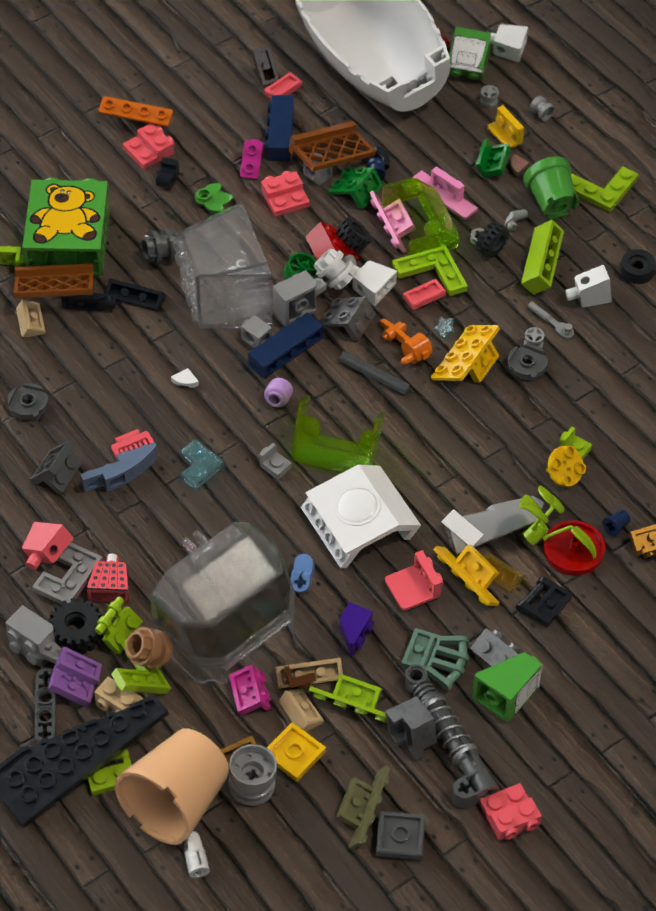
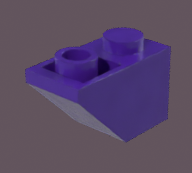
[340,602,375,656]

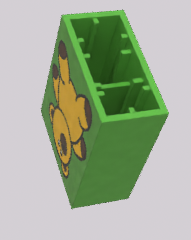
[22,178,110,275]

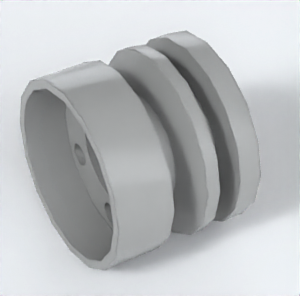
[228,744,277,806]

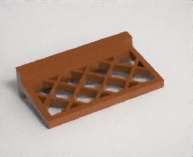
[288,121,376,171]
[13,263,94,299]

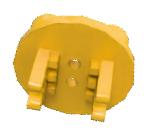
[546,445,586,487]

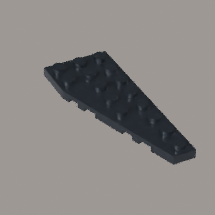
[0,695,169,827]

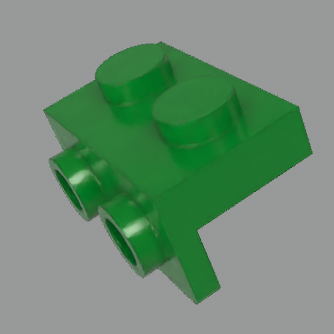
[476,139,511,178]

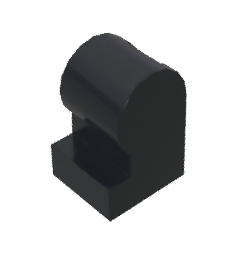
[156,157,180,189]

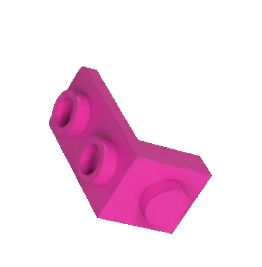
[240,139,265,179]

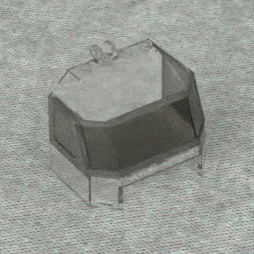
[150,522,295,684]

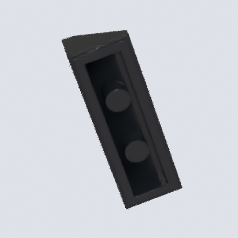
[105,278,167,311]

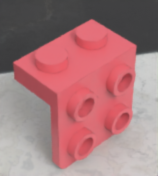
[385,550,443,611]

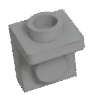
[259,443,292,480]

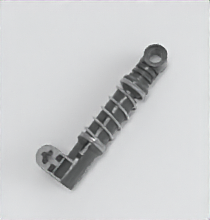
[405,664,499,809]

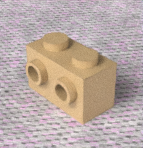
[94,676,143,713]

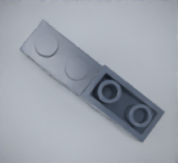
[80,442,158,492]

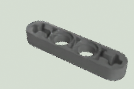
[35,668,56,744]

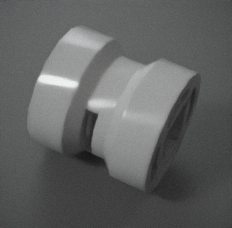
[530,96,555,121]

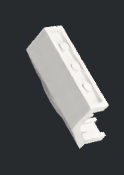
[301,465,421,568]

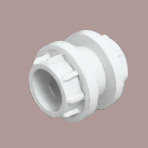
[314,249,356,290]

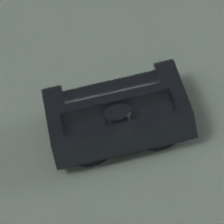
[516,576,572,627]

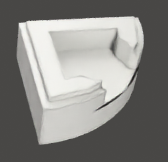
[171,368,199,388]

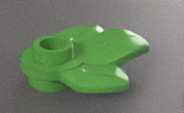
[195,183,233,212]

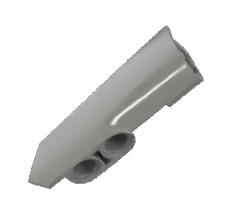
[445,496,544,555]

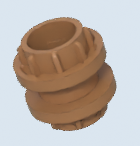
[126,627,173,669]

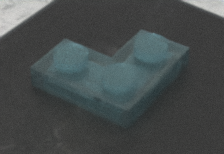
[180,439,224,490]

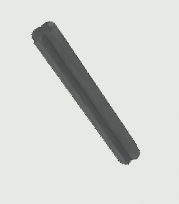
[340,351,410,395]

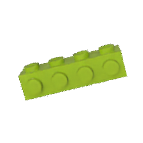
[521,220,564,295]

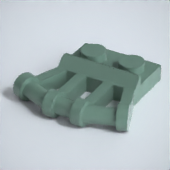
[401,628,469,691]

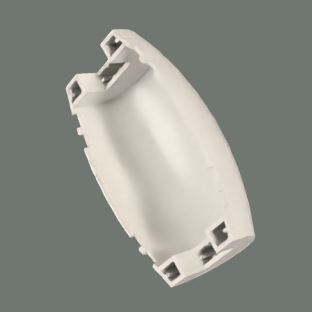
[295,0,450,112]

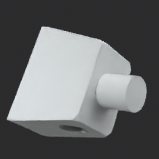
[490,24,528,62]
[353,261,397,306]
[565,265,612,307]

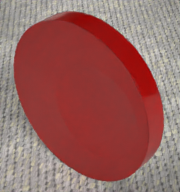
[543,520,605,576]

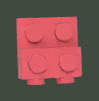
[122,124,174,170]
[261,171,310,217]
[479,783,542,841]

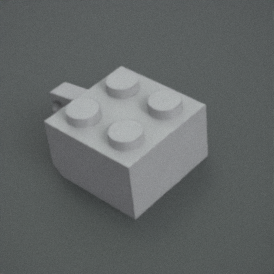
[273,270,327,327]
[5,605,62,668]

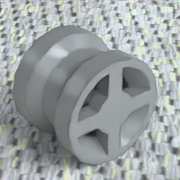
[480,85,499,108]
[524,327,545,349]

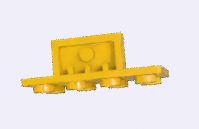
[431,325,500,383]

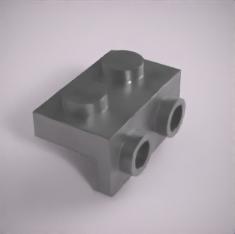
[470,628,521,666]

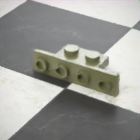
[336,765,390,850]

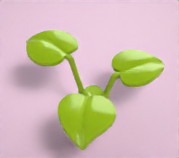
[519,486,596,560]

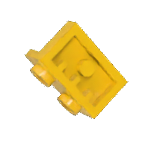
[487,105,524,148]

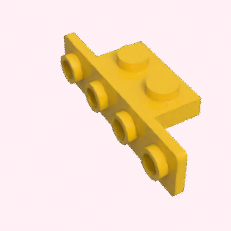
[433,545,500,606]

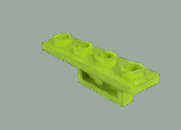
[309,674,387,723]

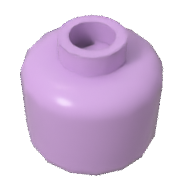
[264,378,293,408]

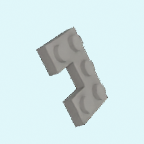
[32,543,103,605]

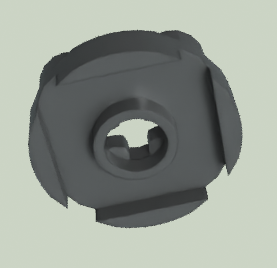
[507,344,548,382]
[7,383,49,421]

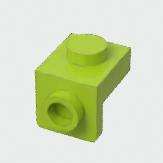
[0,246,25,267]

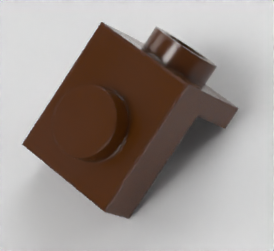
[281,665,316,690]

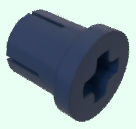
[602,509,631,536]

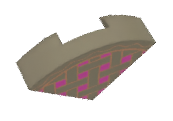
[511,154,529,177]

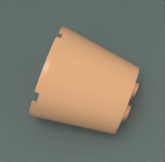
[115,729,229,845]

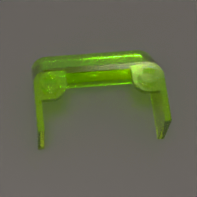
[382,178,460,256]
[291,395,385,472]

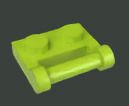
[88,747,132,796]

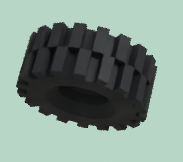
[48,598,104,655]

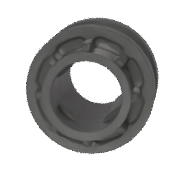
[141,228,181,265]

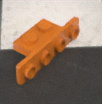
[99,96,173,127]

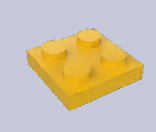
[267,722,326,782]

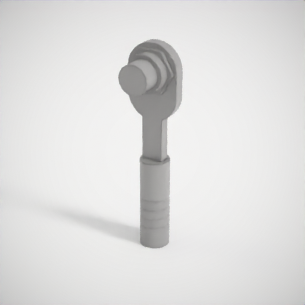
[528,301,574,339]

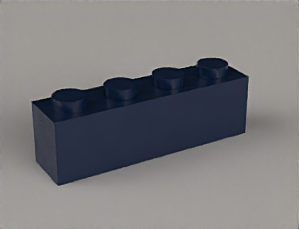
[264,95,294,161]
[248,312,323,379]

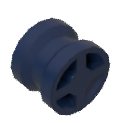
[366,158,386,180]

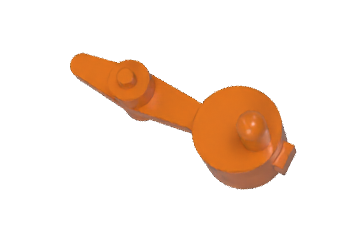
[379,318,432,365]

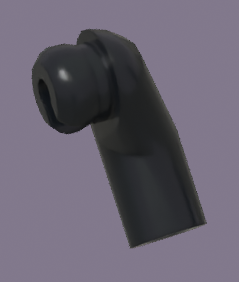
[373,146,390,170]

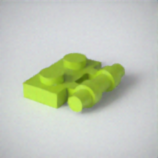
[94,597,143,654]

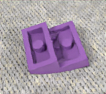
[48,646,102,707]

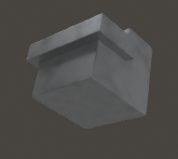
[385,696,437,760]

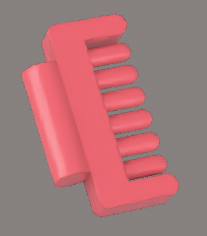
[111,429,154,459]

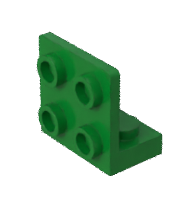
[327,167,383,209]

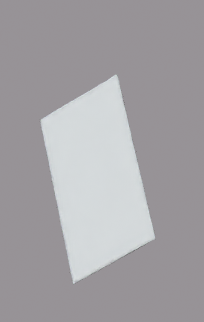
[441,509,484,546]

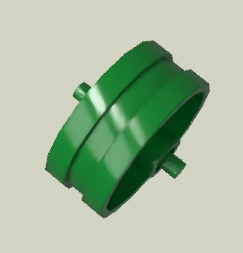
[283,252,318,279]

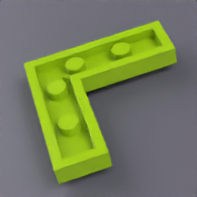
[571,166,639,213]
[392,245,468,296]
[111,638,172,694]

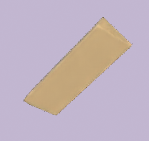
[275,658,343,689]

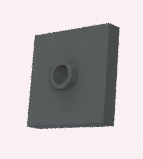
[376,811,425,860]

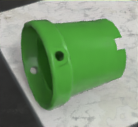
[523,156,579,219]

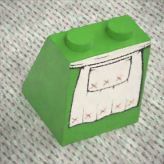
[449,27,492,80]
[472,652,542,723]

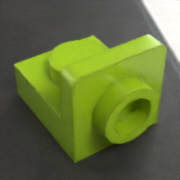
[559,427,592,459]

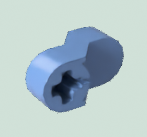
[291,554,315,594]

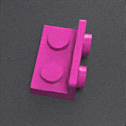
[229,664,271,715]

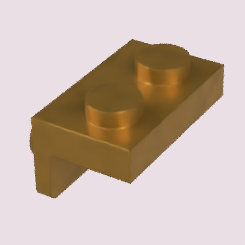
[628,524,656,558]

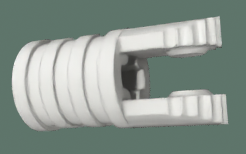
[184,831,210,878]

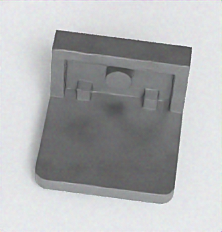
[320,297,376,341]

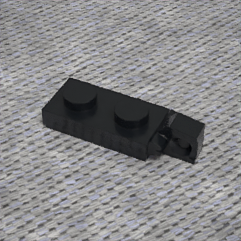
[61,292,117,312]

